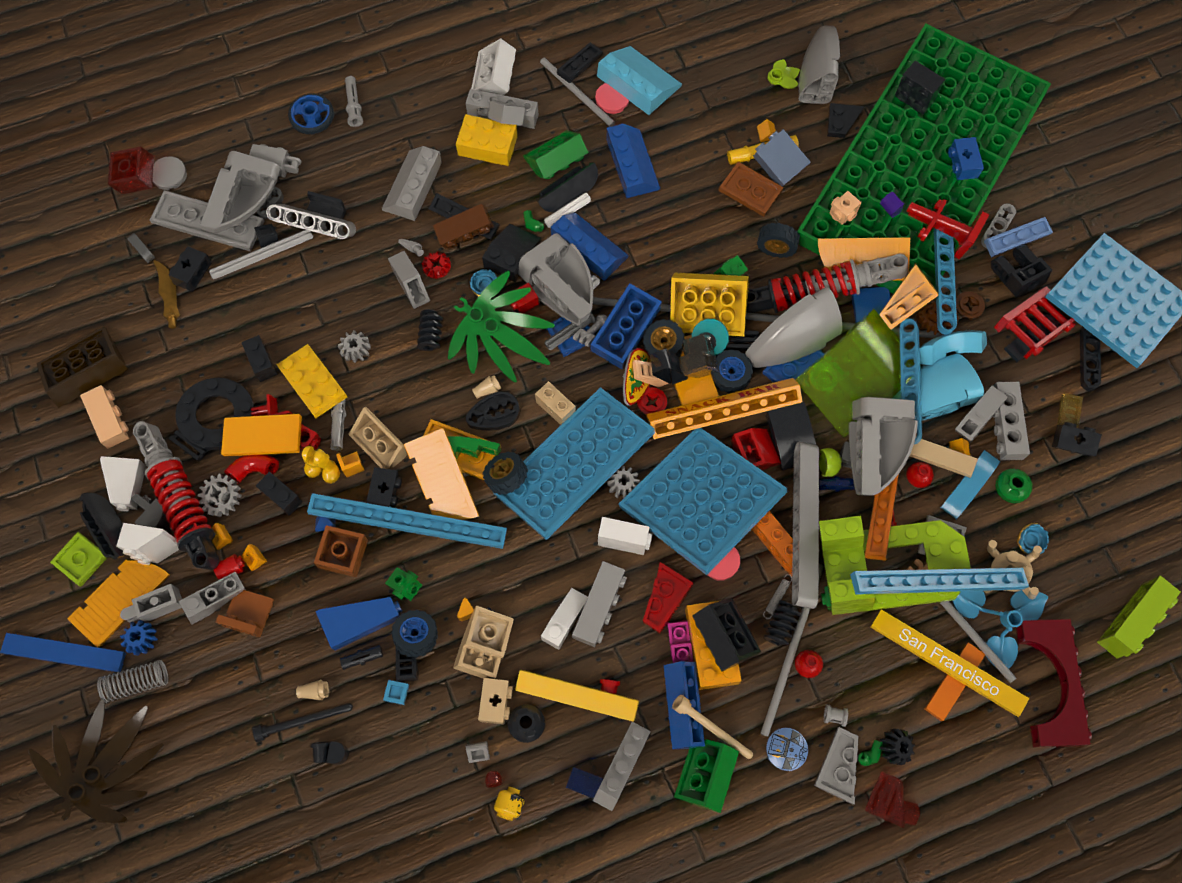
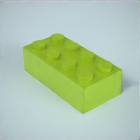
[1097,576,1181,658]

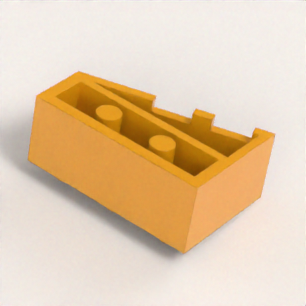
[880,263,939,329]

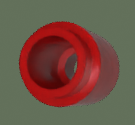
[214,554,245,580]

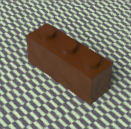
[433,204,494,249]

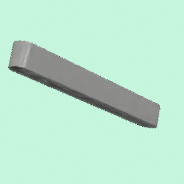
[792,441,819,609]

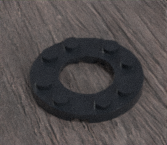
[175,378,255,450]

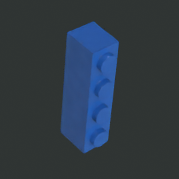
[664,661,705,749]

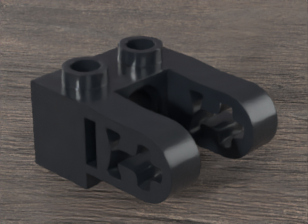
[991,245,1052,298]

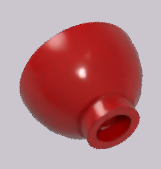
[906,462,934,488]
[795,649,823,678]

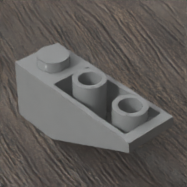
[955,386,1008,442]
[179,572,245,624]

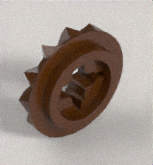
[956,291,985,320]

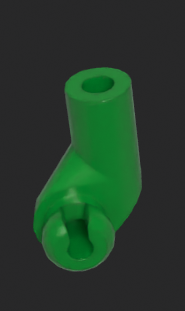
[523,210,544,232]
[858,740,883,766]

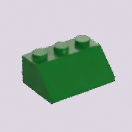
[523,130,588,179]
[674,739,739,813]

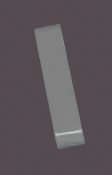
[266,204,356,239]

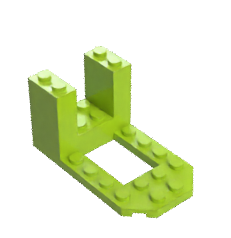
[819,516,971,615]

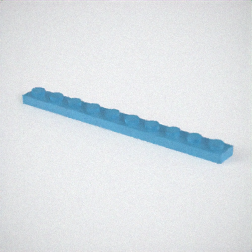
[307,493,507,549]
[850,568,1029,595]

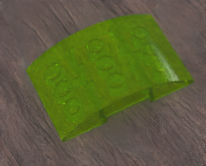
[795,309,921,438]

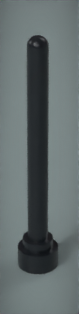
[252,703,353,743]

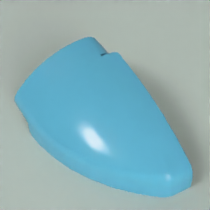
[891,353,984,421]

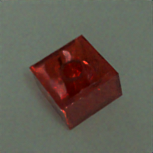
[108,146,154,194]

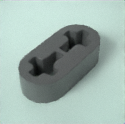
[257,187,284,219]
[127,233,155,263]

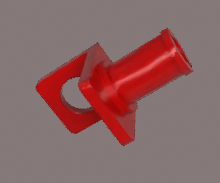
[251,394,293,416]

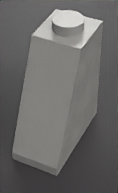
[388,251,430,309]

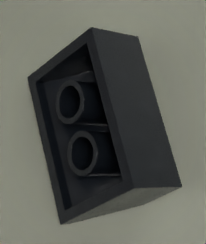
[692,597,761,671]

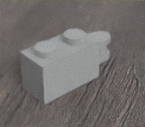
[249,144,302,177]
[120,584,182,622]

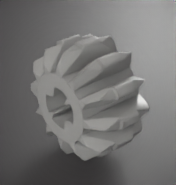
[338,330,371,363]
[607,466,640,499]

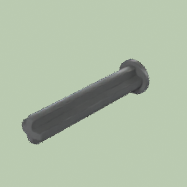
[545,313,596,350]

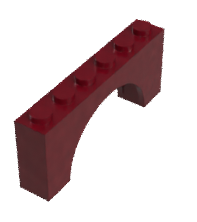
[1016,619,1092,748]

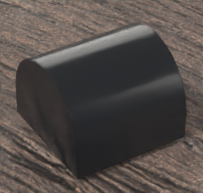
[326,741,349,765]

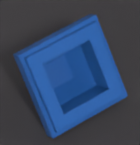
[315,516,336,532]

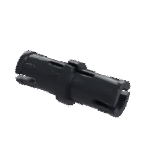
[340,645,383,670]

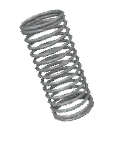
[97,660,168,703]

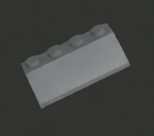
[382,146,442,221]

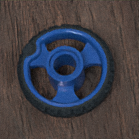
[288,93,334,135]

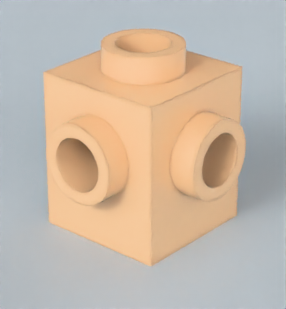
[829,191,861,225]

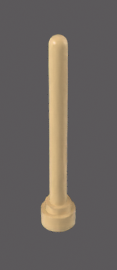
[672,695,753,759]

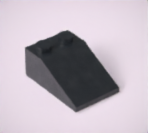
[482,224,541,283]

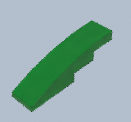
[447,436,501,459]

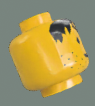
[494,787,525,821]

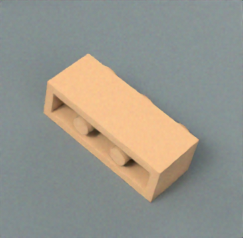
[80,385,129,449]

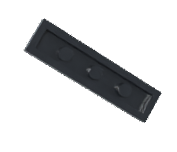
[429,193,500,241]

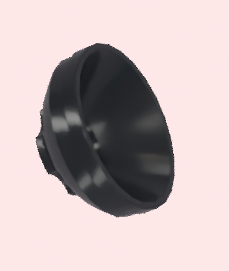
[508,704,545,743]

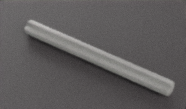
[209,229,313,279]

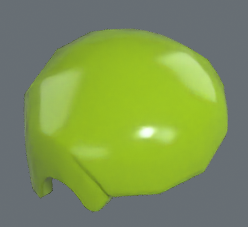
[819,448,842,477]

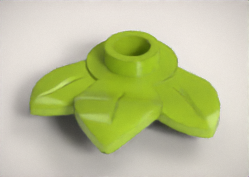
[767,59,800,89]

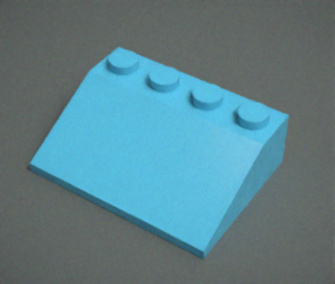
[597,46,682,115]

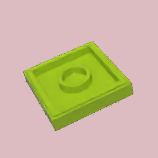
[50,532,108,587]

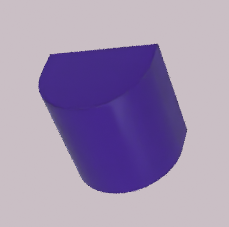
[880,192,904,218]

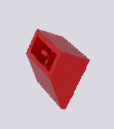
[731,428,781,470]

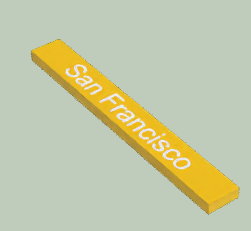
[870,609,1029,717]

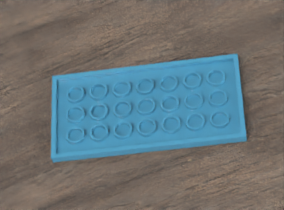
[492,387,655,540]

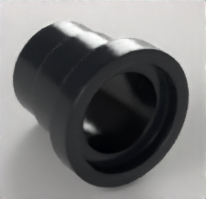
[310,741,330,763]

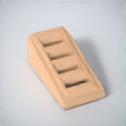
[633,360,668,387]

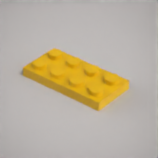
[276,344,347,418]

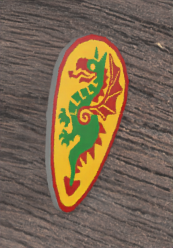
[622,348,651,406]

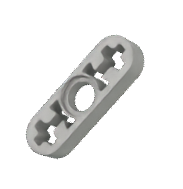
[981,204,1016,248]

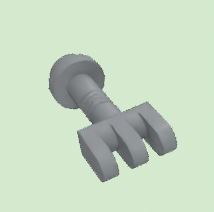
[573,314,608,347]

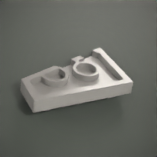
[814,727,858,805]

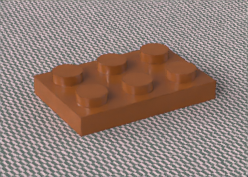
[719,162,783,217]

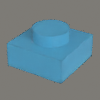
[383,680,409,705]

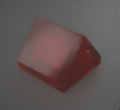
[894,799,920,826]

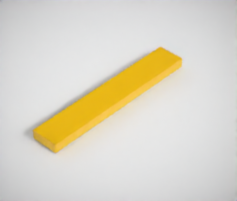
[515,670,639,722]

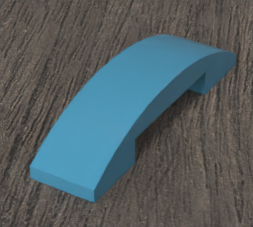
[940,450,1000,519]

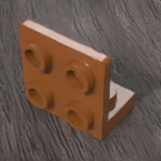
[216,590,274,638]

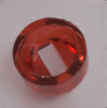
[485,771,503,788]

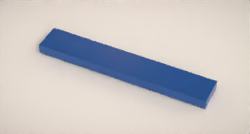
[0,633,126,673]

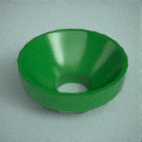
[995,468,1032,503]

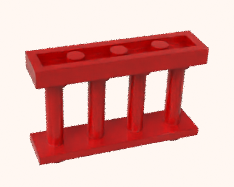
[994,286,1076,359]

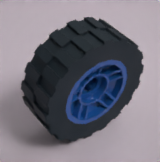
[710,350,753,393]
[392,610,438,658]

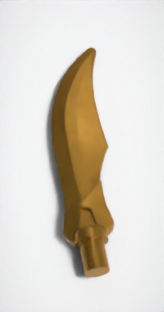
[154,260,180,329]

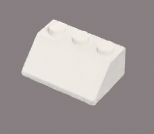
[471,38,516,95]
[116,523,179,565]

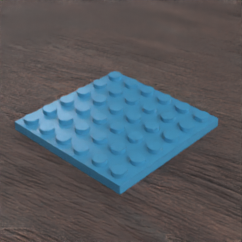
[1045,233,1182,368]
[619,428,787,575]

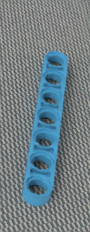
[934,215,957,335]
[900,319,922,444]

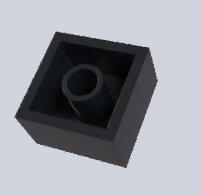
[895,60,945,115]

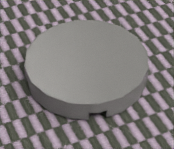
[150,156,187,190]

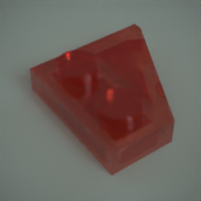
[865,772,905,829]

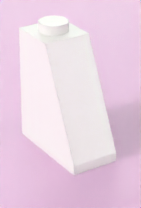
[100,456,146,511]

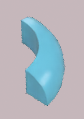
[914,330,987,366]

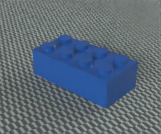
[591,283,662,370]

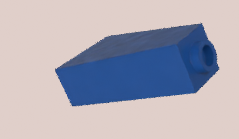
[315,597,402,651]

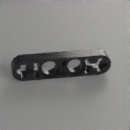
[1080,326,1101,391]

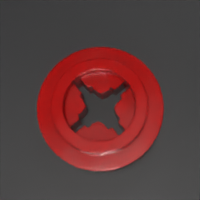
[422,251,451,279]
[637,387,667,415]

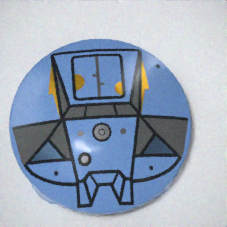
[766,728,808,771]

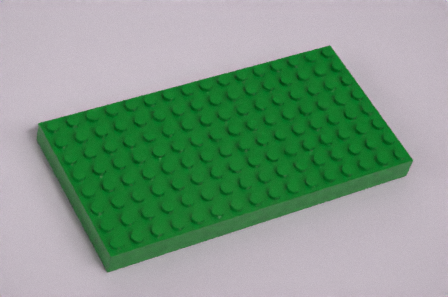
[797,23,1051,307]

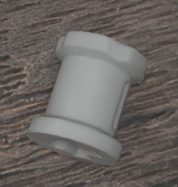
[823,704,848,727]

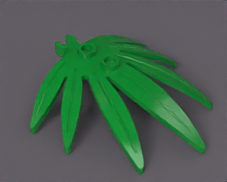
[448,271,555,383]

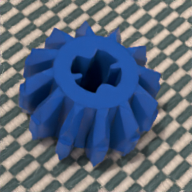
[120,620,158,656]

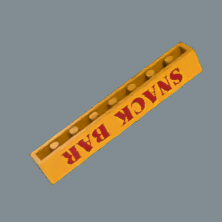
[646,378,802,439]

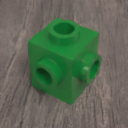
[385,567,422,601]

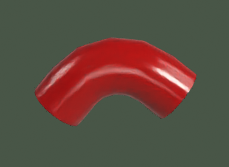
[224,454,279,484]

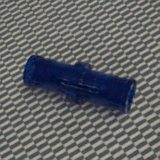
[819,476,855,492]

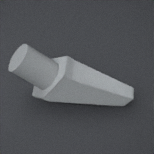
[398,239,424,256]

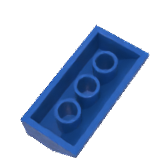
[606,124,660,198]
[551,213,629,281]

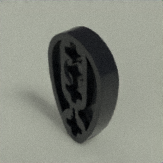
[466,392,520,431]

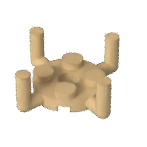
[984,540,1042,599]

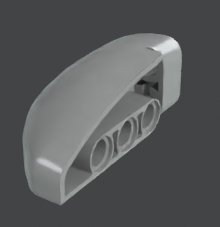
[798,25,840,104]
[200,151,281,233]
[518,233,593,325]
[745,287,842,368]
[849,397,918,496]

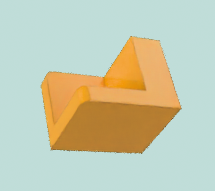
[336,452,365,477]

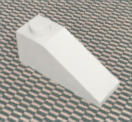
[541,588,588,650]

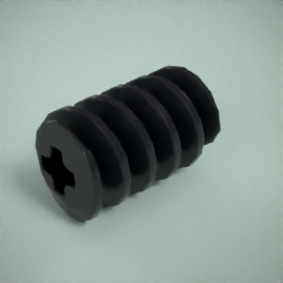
[417,309,443,351]
[763,600,801,646]

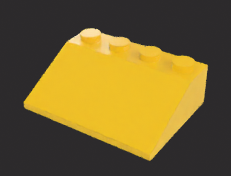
[670,273,749,336]

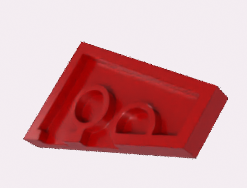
[643,562,694,633]

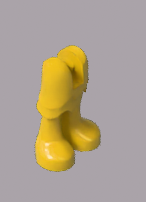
[302,446,340,484]

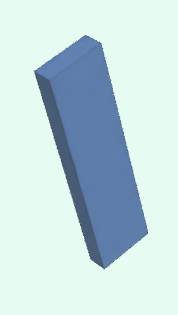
[984,217,1053,257]

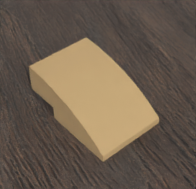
[453,606,514,679]

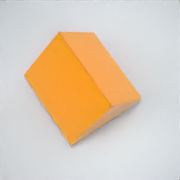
[757,119,776,142]
[949,438,970,456]
[212,523,233,550]
[241,544,267,571]
[457,598,474,621]

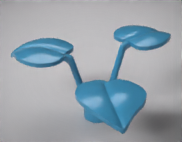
[952,590,1048,669]

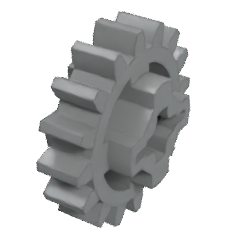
[198,474,242,517]

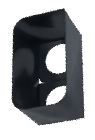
[650,348,688,385]

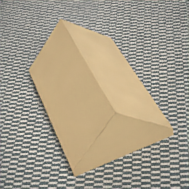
[348,407,408,470]

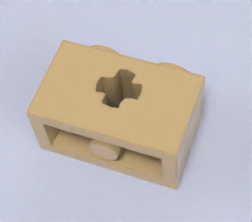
[535,381,576,425]
[478,678,513,725]

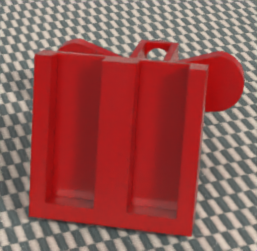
[906,199,989,259]

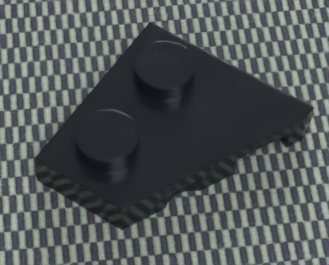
[827,103,864,138]

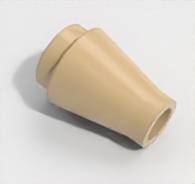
[472,375,501,399]
[296,680,329,700]

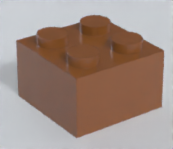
[314,525,368,578]

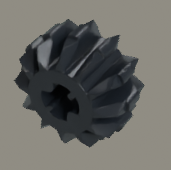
[879,728,916,765]

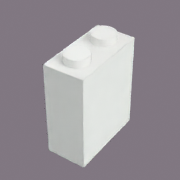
[598,517,652,555]

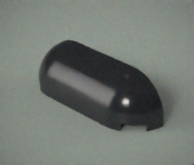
[536,162,598,212]
[79,493,125,560]

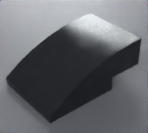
[766,402,816,471]

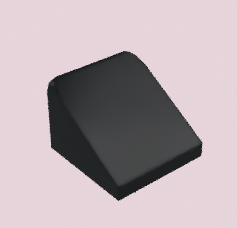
[254,224,278,248]

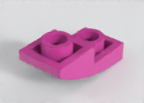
[667,620,693,663]

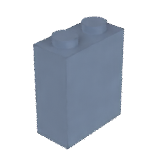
[753,129,811,187]

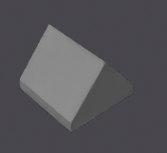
[466,741,490,763]

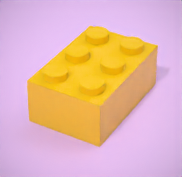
[456,114,517,166]

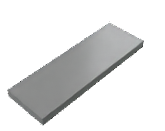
[150,190,264,251]

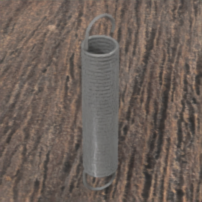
[763,574,792,619]

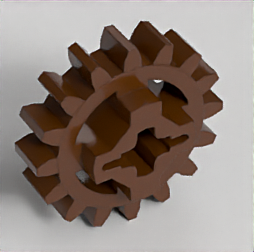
[916,301,959,335]

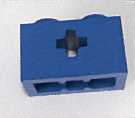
[948,137,984,180]

